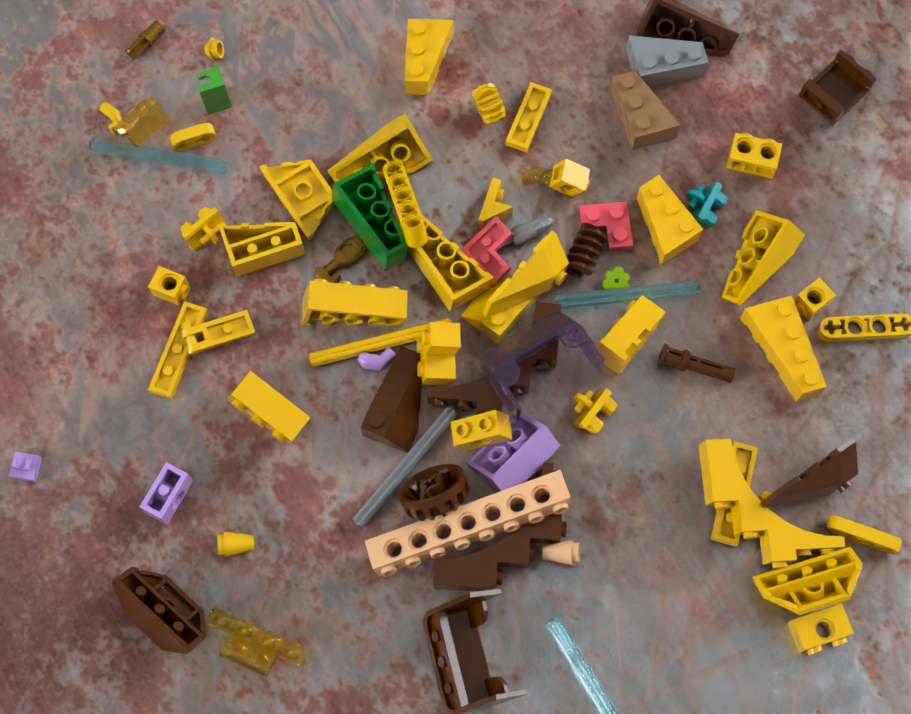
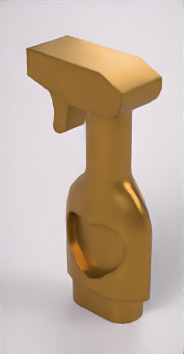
[314,235,367,283]

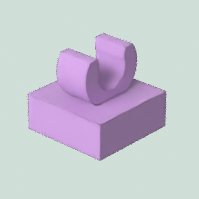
[9,452,42,482]

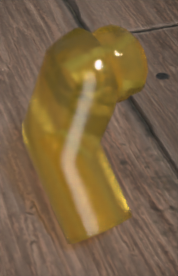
[520,167,553,186]

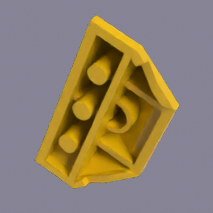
[752,546,863,615]

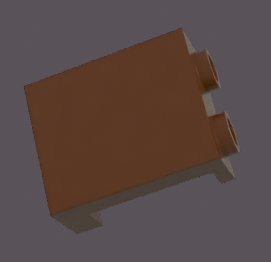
[799,50,876,126]

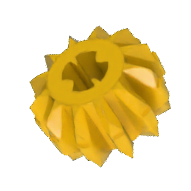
[472,83,506,124]

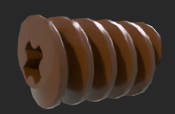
[565,223,608,277]

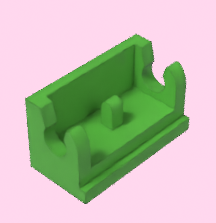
[197,65,232,115]

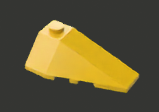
[328,113,433,183]
[482,230,569,317]

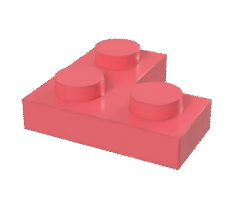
[579,201,633,251]
[461,216,514,285]

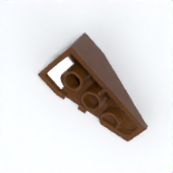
[636,0,739,55]

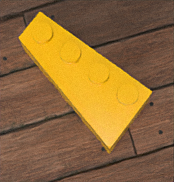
[399,215,494,312]
[301,279,408,326]

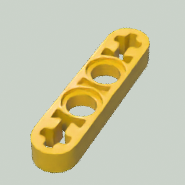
[817,313,911,342]

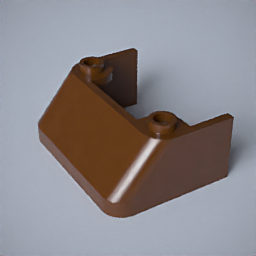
[423,588,528,714]

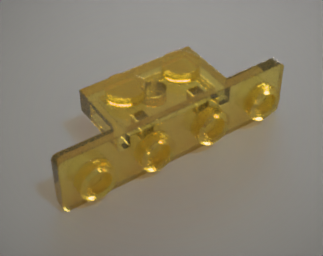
[208,607,307,677]

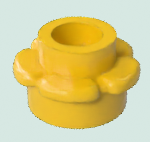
[204,38,224,61]

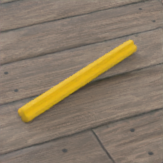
[309,318,452,367]

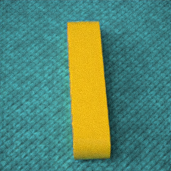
[382,160,428,248]

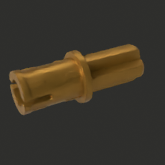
[125,20,166,59]

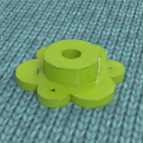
[602,266,630,294]

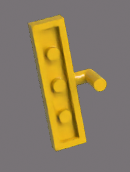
[711,441,771,547]

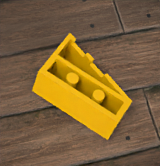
[218,222,306,277]
[596,295,666,375]
[227,371,311,443]

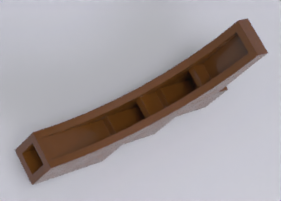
[427,302,561,415]
[433,462,567,591]

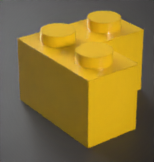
[417,322,461,386]

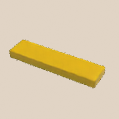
[148,301,208,400]

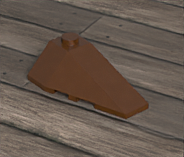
[360,346,421,453]
[760,438,858,508]

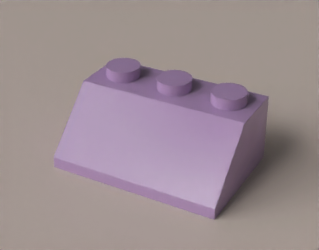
[466,411,560,492]

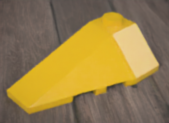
[722,210,805,305]
[461,273,541,345]

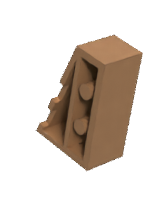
[610,70,680,150]

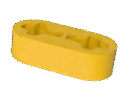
[170,123,216,151]

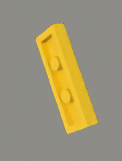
[505,82,552,153]

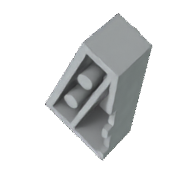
[626,35,709,87]

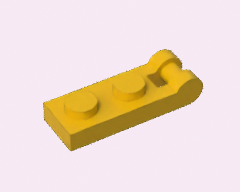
[181,310,255,355]

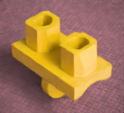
[180,207,227,252]
[572,388,618,434]

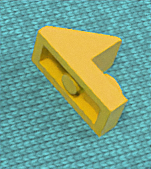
[478,177,513,230]

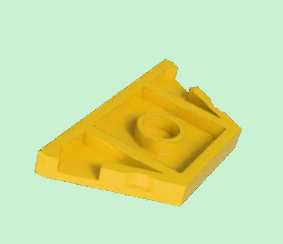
[259,160,334,241]

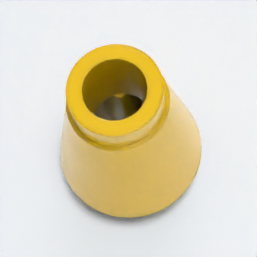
[217,531,254,557]

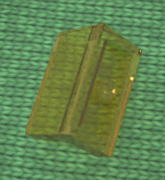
[110,97,169,148]

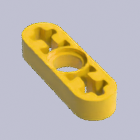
[825,516,902,554]

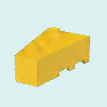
[404,19,454,95]
[637,175,703,266]

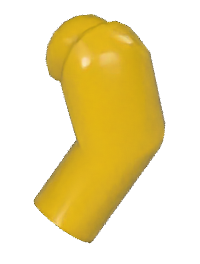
[100,102,125,135]

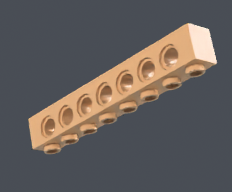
[365,470,574,577]

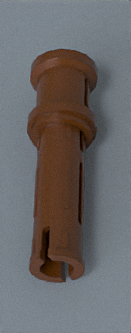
[658,343,736,383]

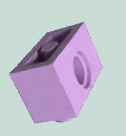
[139,462,194,525]

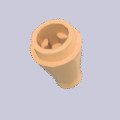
[542,540,580,565]

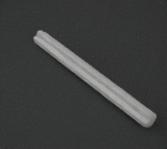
[353,406,457,528]

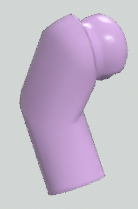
[358,347,396,371]

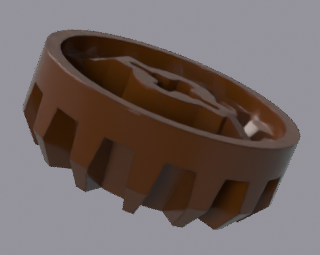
[398,464,470,521]

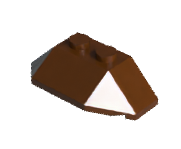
[112,567,207,654]

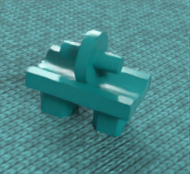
[686,182,728,228]

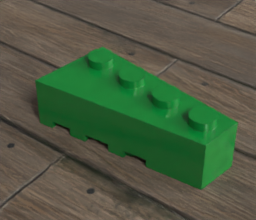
[332,163,408,271]

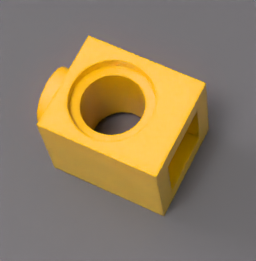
[549,159,590,197]
[148,266,190,306]
[794,277,836,320]

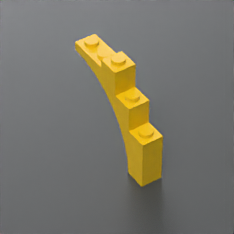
[698,439,845,569]

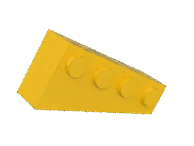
[740,295,827,402]

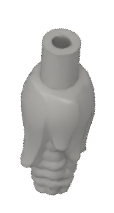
[502,217,554,247]

